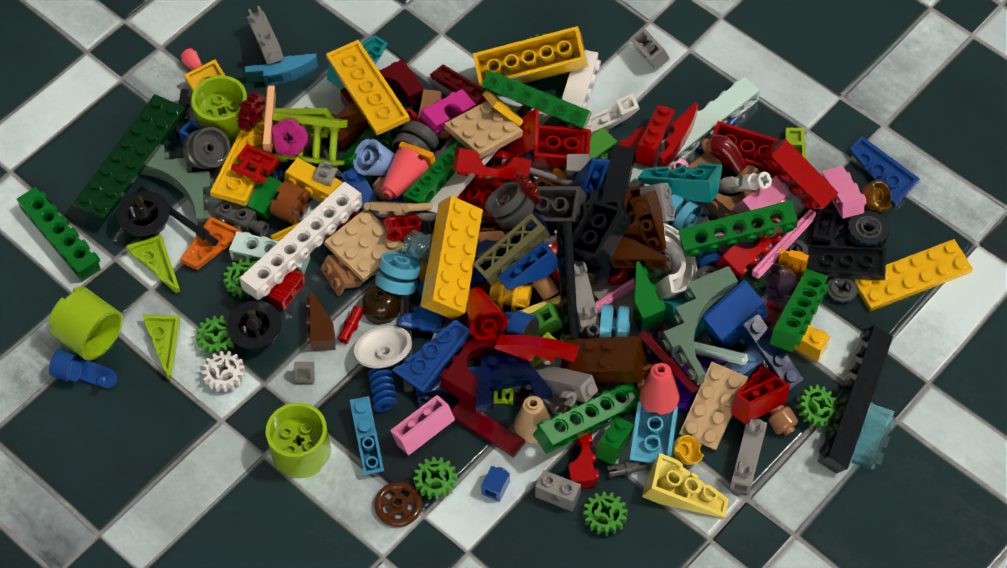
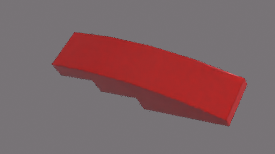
[658,102,698,167]
[495,335,579,363]

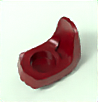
[609,268,629,286]

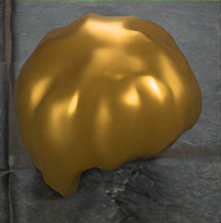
[861,180,892,214]

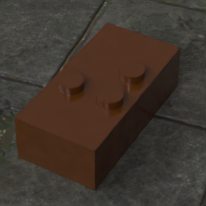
[560,336,647,384]

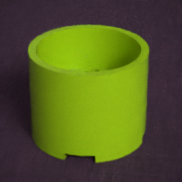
[191,76,247,143]
[48,286,123,361]
[266,402,331,478]

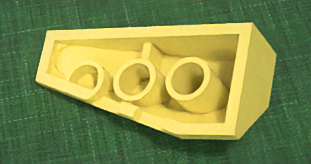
[642,453,729,519]

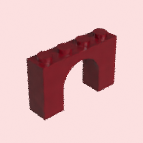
[340,59,425,131]
[440,332,517,411]

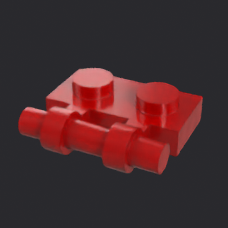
[231,144,279,184]

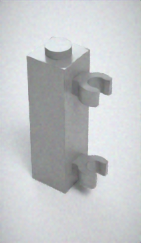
[247,6,284,65]
[574,260,600,335]
[526,363,598,407]
[730,418,767,495]

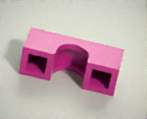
[418,89,476,134]

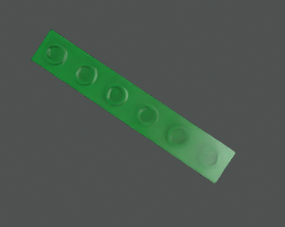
[481,70,592,129]
[403,140,466,213]
[17,187,101,282]
[678,200,798,257]
[770,269,829,352]
[533,383,639,454]

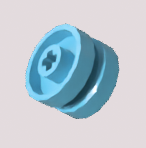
[665,194,703,230]
[375,252,422,295]
[599,304,631,338]

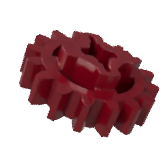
[237,92,265,132]

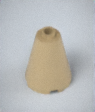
[514,396,552,445]

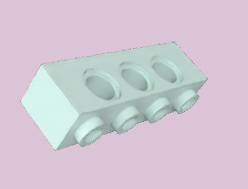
[229,231,310,274]

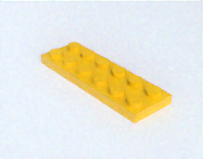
[326,40,410,135]
[210,111,279,206]
[853,239,973,312]

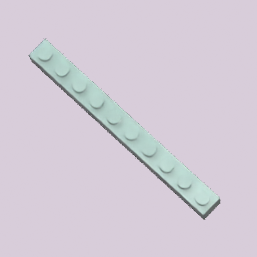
[629,77,760,188]

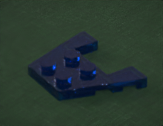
[475,353,552,412]

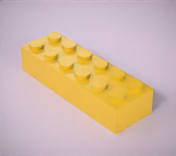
[473,26,589,86]
[420,196,483,320]

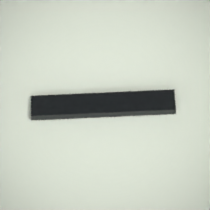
[556,221,579,339]

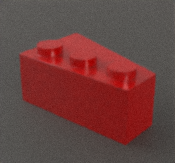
[731,364,790,424]

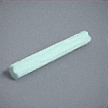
[694,342,749,365]

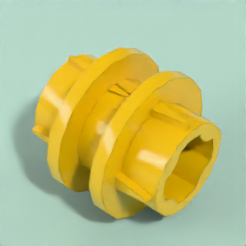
[489,280,533,312]

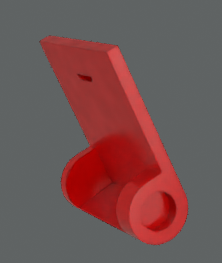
[491,109,539,166]

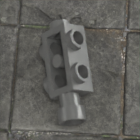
[214,200,269,237]

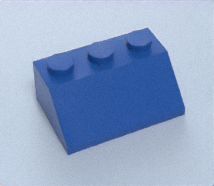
[702,280,768,350]

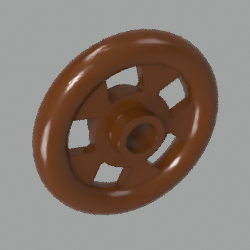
[374,482,423,527]

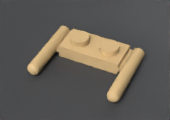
[364,201,433,215]

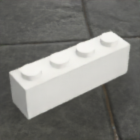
[562,50,601,109]

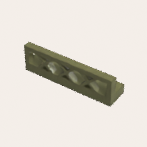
[473,213,550,286]

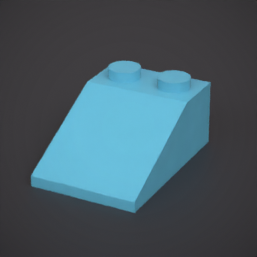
[630,401,678,464]

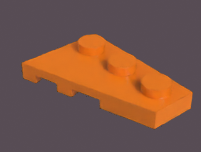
[180,216,243,270]

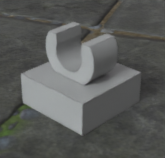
[313,161,338,186]
[294,362,315,383]

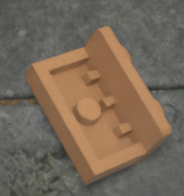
[321,255,363,296]

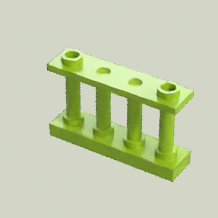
[271,112,348,168]

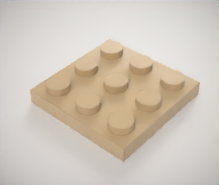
[444,101,523,159]
[324,209,405,282]

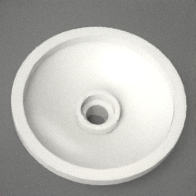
[354,326,412,369]

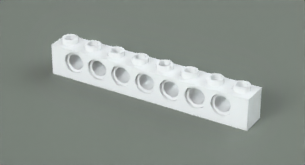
[240,182,362,301]

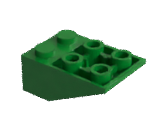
[633,261,666,333]

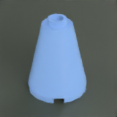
[353,139,395,176]

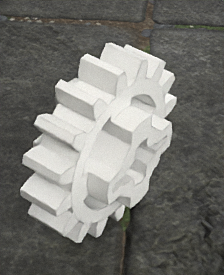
[202,351,245,392]

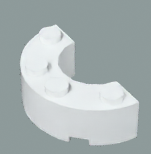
[655,223,697,301]

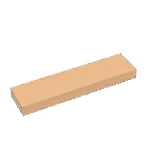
[263,86,276,154]

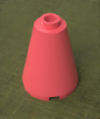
[381,147,429,200]
[639,363,680,415]

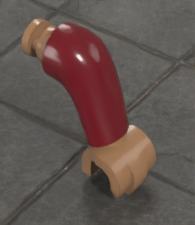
[702,135,760,177]

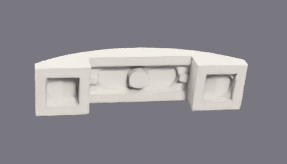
[566,93,640,134]

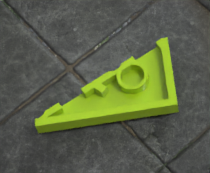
[127,235,180,293]
[142,314,181,379]

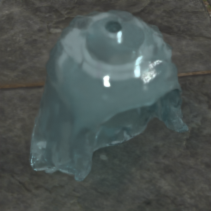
[404,229,433,263]

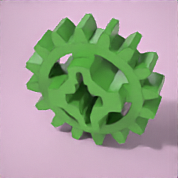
[224,258,264,298]
[195,315,234,356]
[796,384,837,429]
[413,457,458,500]
[583,491,628,536]

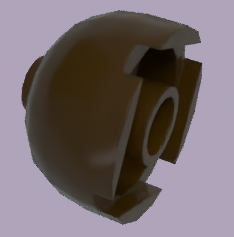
[362,286,400,324]

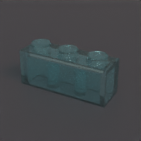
[851,404,896,470]

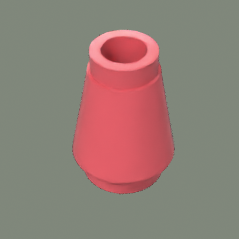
[181,48,202,71]

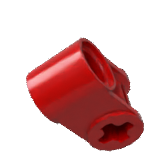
[383,215,421,241]

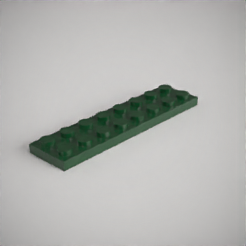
[73,94,186,221]

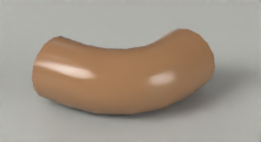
[527,275,560,301]

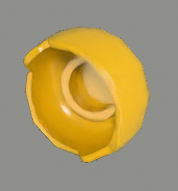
[672,435,704,466]

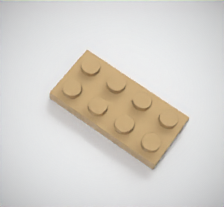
[679,361,749,450]

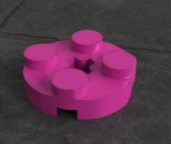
[272,118,308,156]

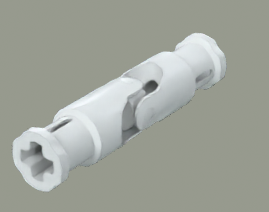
[718,172,772,194]

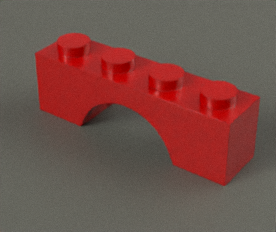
[635,105,675,168]
[452,147,532,184]
[716,218,783,278]
[563,409,599,490]

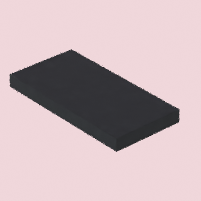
[808,245,886,280]

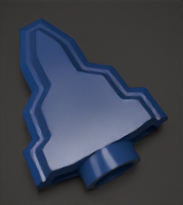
[398,306,446,335]

